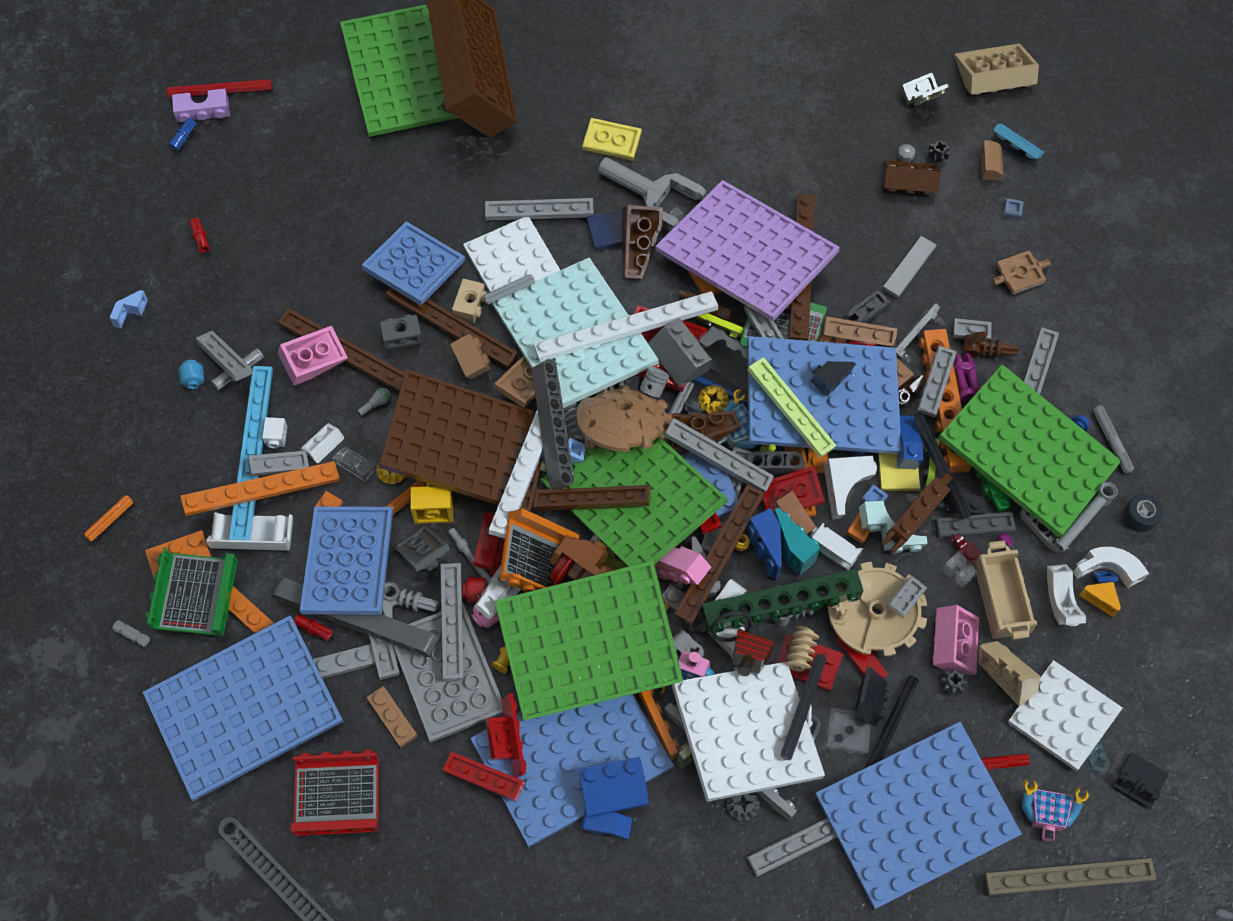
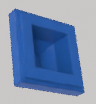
[1093,571,1118,584]

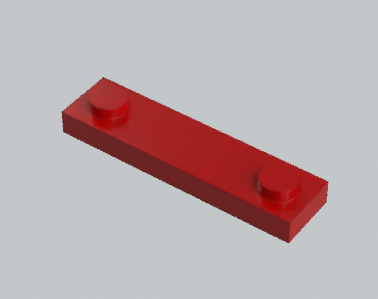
[442,751,525,802]

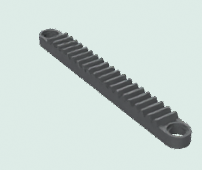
[218,817,334,921]

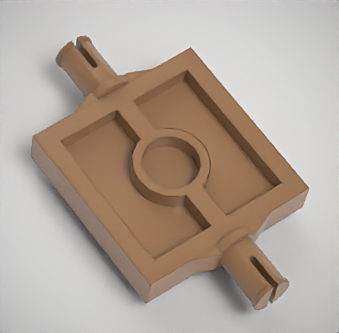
[992,250,1051,295]

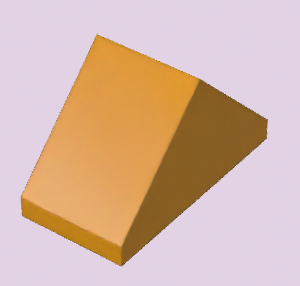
[1079,582,1121,617]

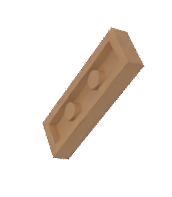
[367,686,418,748]

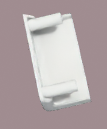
[206,513,293,551]

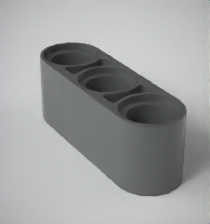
[748,451,806,474]

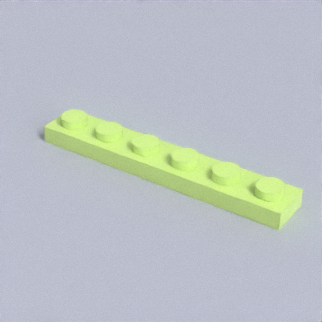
[748,357,836,458]

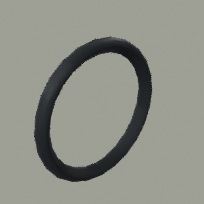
[711,611,752,642]

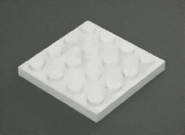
[463,217,560,292]
[1008,660,1123,772]

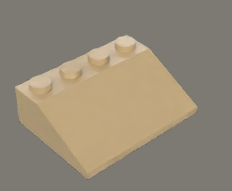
[954,43,1039,95]

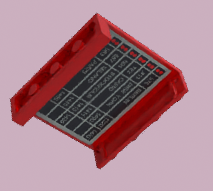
[291,750,379,836]

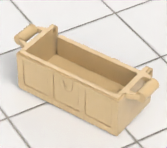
[974,540,1037,640]

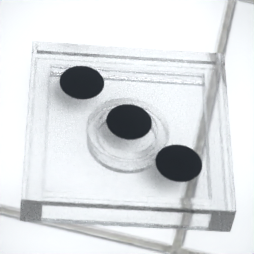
[826,707,871,755]

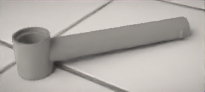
[1054,482,1118,552]

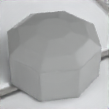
[898,144,915,162]

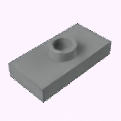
[887,575,927,618]

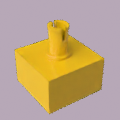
[411,483,453,524]

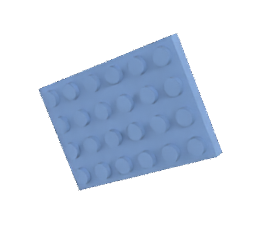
[300,506,393,615]

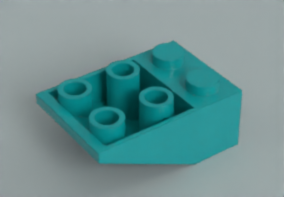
[774,508,820,576]

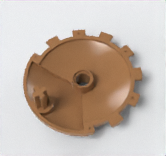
[576,385,672,452]

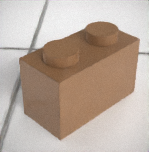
[450,334,490,379]

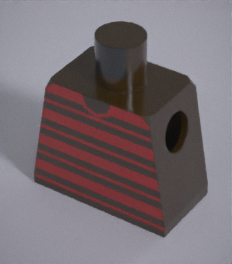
[732,629,775,676]

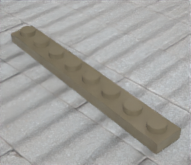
[985,858,1156,896]

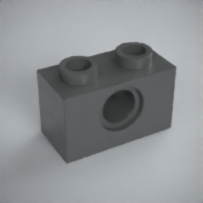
[380,315,422,350]

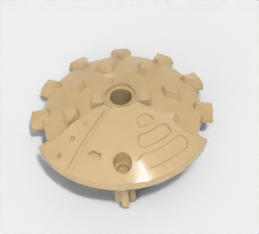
[828,562,927,657]

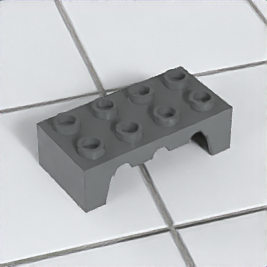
[699,326,748,394]

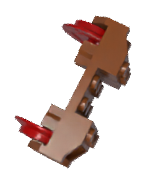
[550,535,671,612]

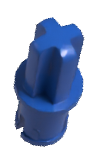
[169,118,196,151]

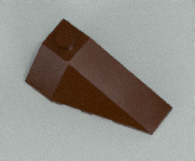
[622,205,663,279]
[663,411,741,455]

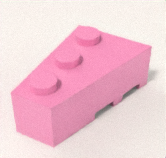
[655,546,711,585]

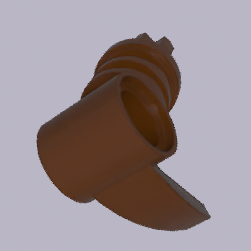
[963,331,1019,358]

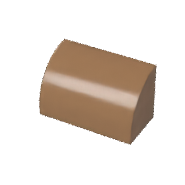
[980,140,1004,181]

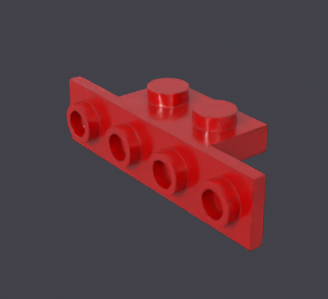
[485,693,526,779]

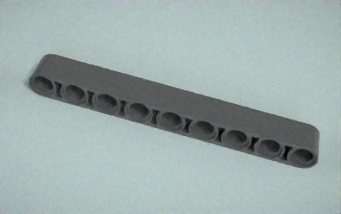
[272,577,438,657]

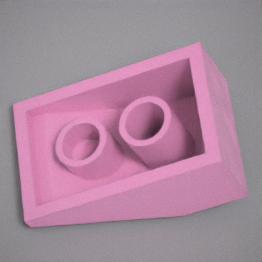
[278,326,348,385]

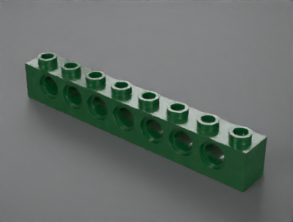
[701,569,864,633]

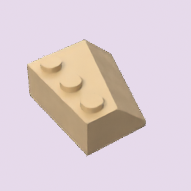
[978,641,1040,707]

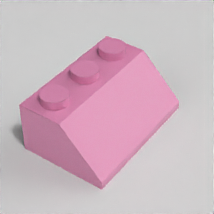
[933,605,979,675]

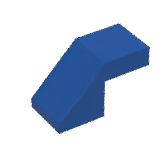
[581,809,632,840]

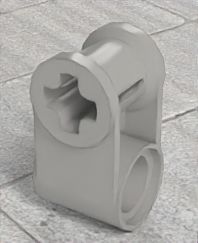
[673,629,704,658]

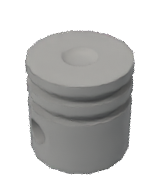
[640,367,670,398]

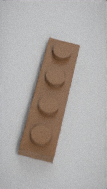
[822,316,897,347]

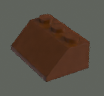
[883,160,941,195]

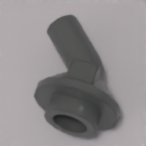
[684,400,703,415]

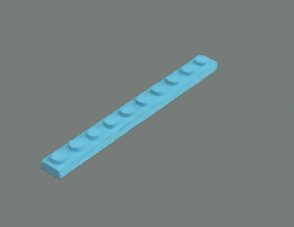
[229,366,273,540]

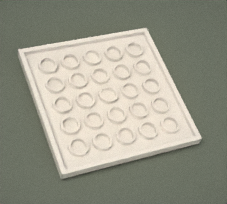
[672,662,825,802]

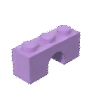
[172,89,230,122]

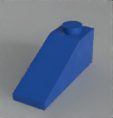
[897,415,923,470]

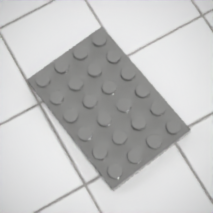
[393,603,503,743]

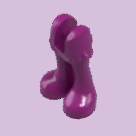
[953,353,982,404]

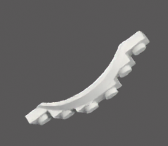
[474,564,521,619]

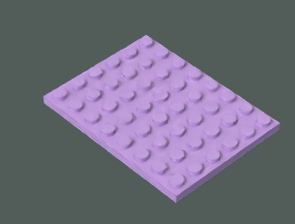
[656,180,839,321]

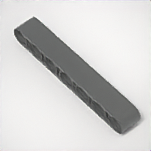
[532,359,574,489]

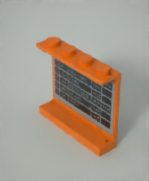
[500,508,579,593]

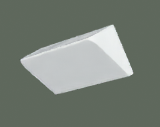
[301,423,344,463]

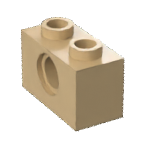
[452,279,487,324]

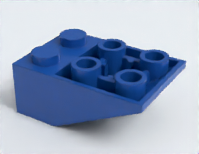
[746,508,782,581]

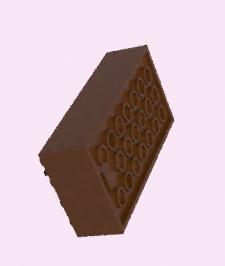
[426,0,518,138]

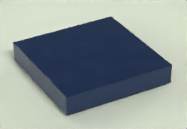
[587,210,622,250]

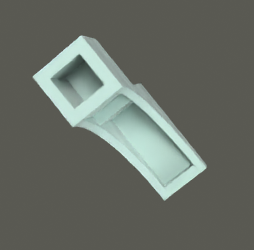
[859,501,928,553]

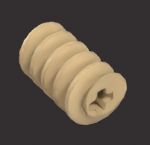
[785,626,819,672]

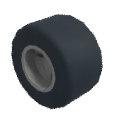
[1124,494,1163,532]

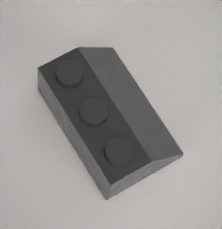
[648,318,712,388]

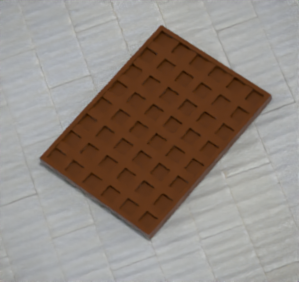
[378,369,543,512]

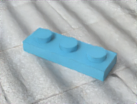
[994,123,1044,160]

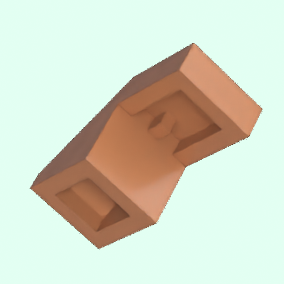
[776,491,816,535]

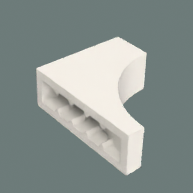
[823,456,877,520]

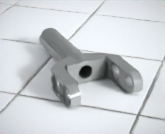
[598,157,706,232]

